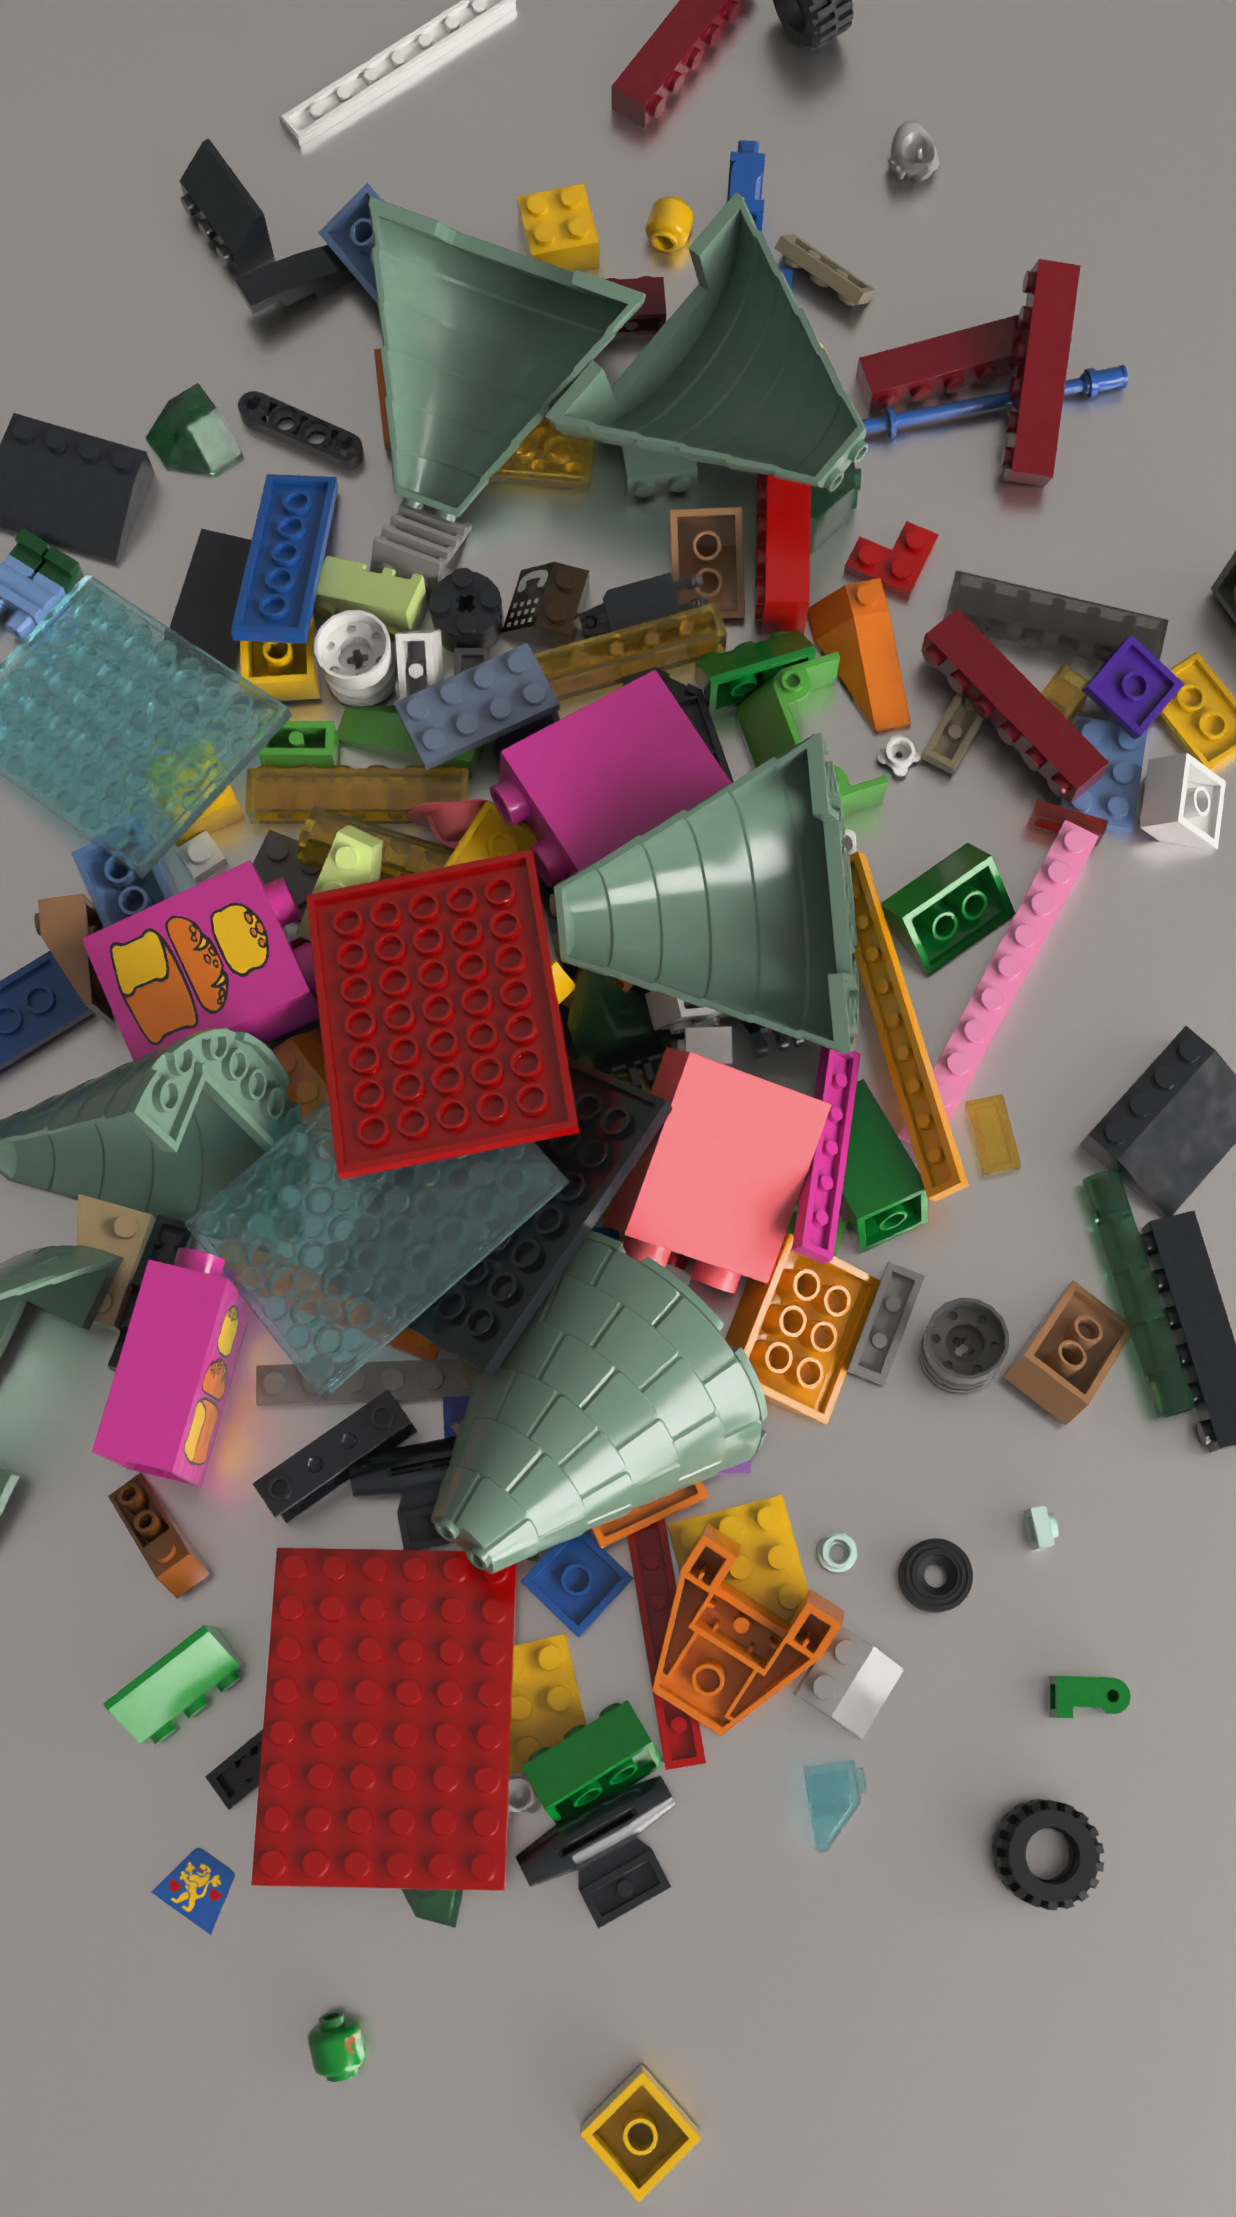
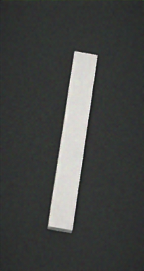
[279,0,516,148]

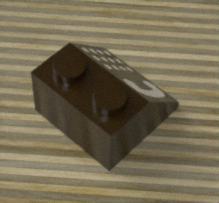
[501,562,590,653]

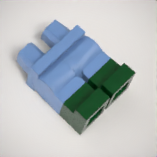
[0,528,86,641]

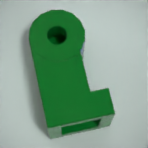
[1049,1676,1131,1718]

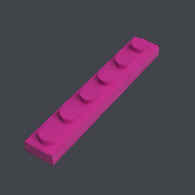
[792,1046,861,1264]

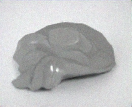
[887,121,939,182]

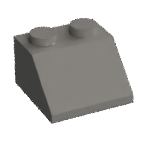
[793,1625,904,1739]

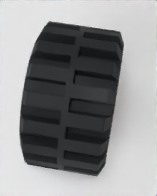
[773,0,854,51]
[992,1799,1104,1910]

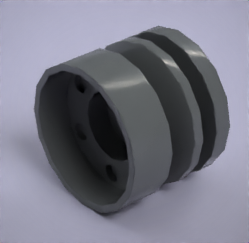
[919,1298,1009,1393]

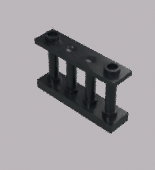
[252,1389,419,1525]

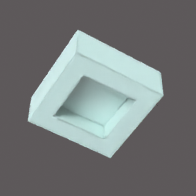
[1024,1505,1058,1550]

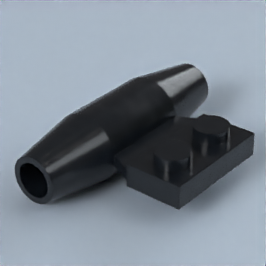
[348,1436,456,1550]
[515,1775,676,1929]

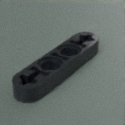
[238,391,364,470]

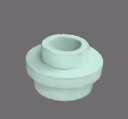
[817,1532,857,1573]

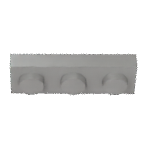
[847,1262,925,1386]

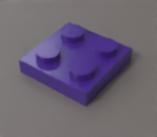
[1082,634,1184,740]

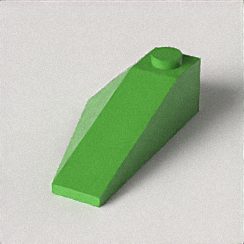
[337,705,485,780]

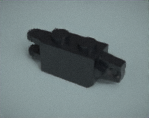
[579,572,710,641]

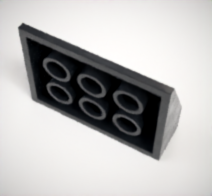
[0,413,155,565]
[1080,1026,1236,1217]

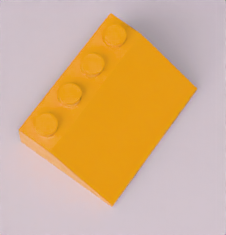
[725,1233,880,1425]

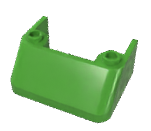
[736,651,888,816]

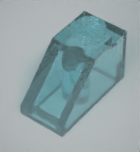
[803,1759,867,1853]

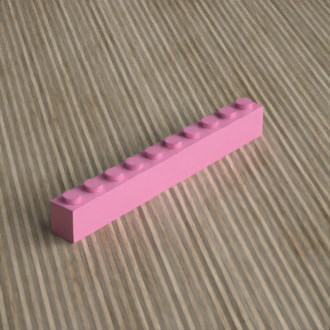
[898,820,1099,1161]

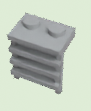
[370,503,472,603]

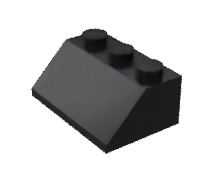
[180,138,274,276]

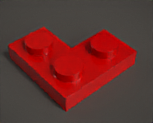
[844,521,939,600]

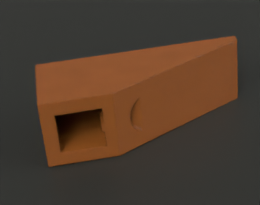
[108,1472,210,1599]

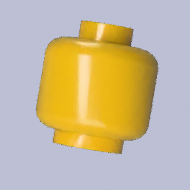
[645,196,694,252]

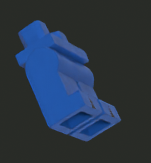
[727,140,765,232]

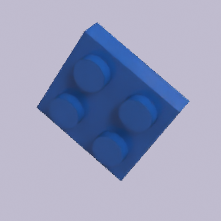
[521,1532,634,1638]

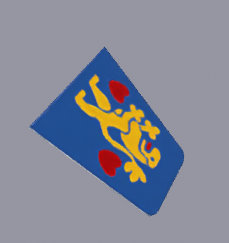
[151,1848,235,1935]

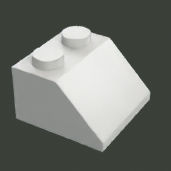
[1139,753,1226,850]

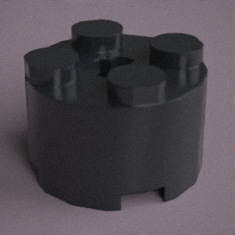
[429,568,504,653]

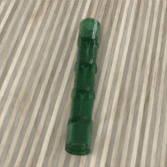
[1082,1169,1196,1419]

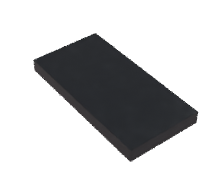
[160,528,251,677]

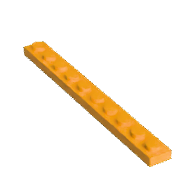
[849,851,969,1202]

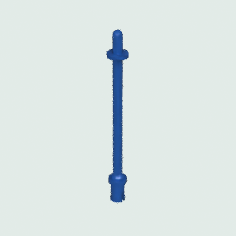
[862,365,1128,438]

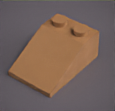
[670,507,745,620]
[34,893,114,1023]
[1003,1280,1135,1425]

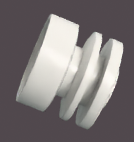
[314,610,398,707]

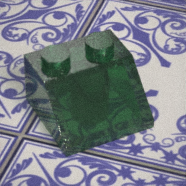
[810,462,861,553]

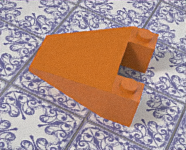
[652,1523,844,1736]

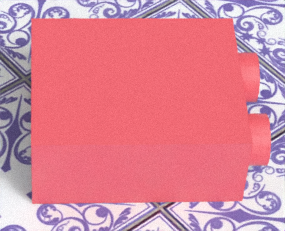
[603,1047,832,1294]

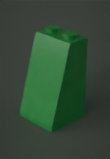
[839,1079,928,1254]

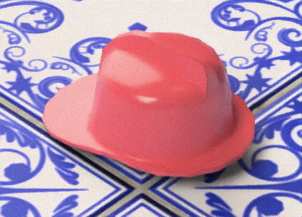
[406,799,494,850]

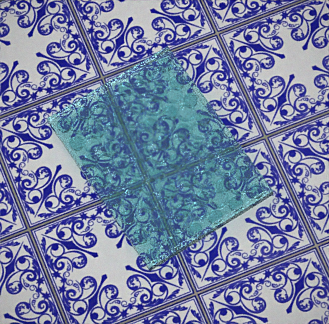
[0,573,292,879]
[185,1098,570,1399]

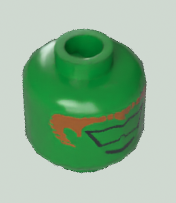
[307,2011,367,2082]

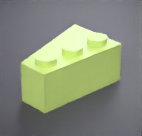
[314,556,429,642]
[296,825,383,941]

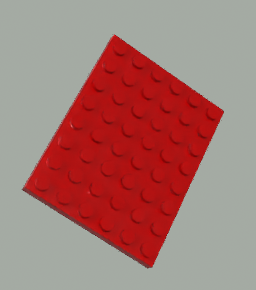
[306,850,580,1180]
[251,1548,517,1891]

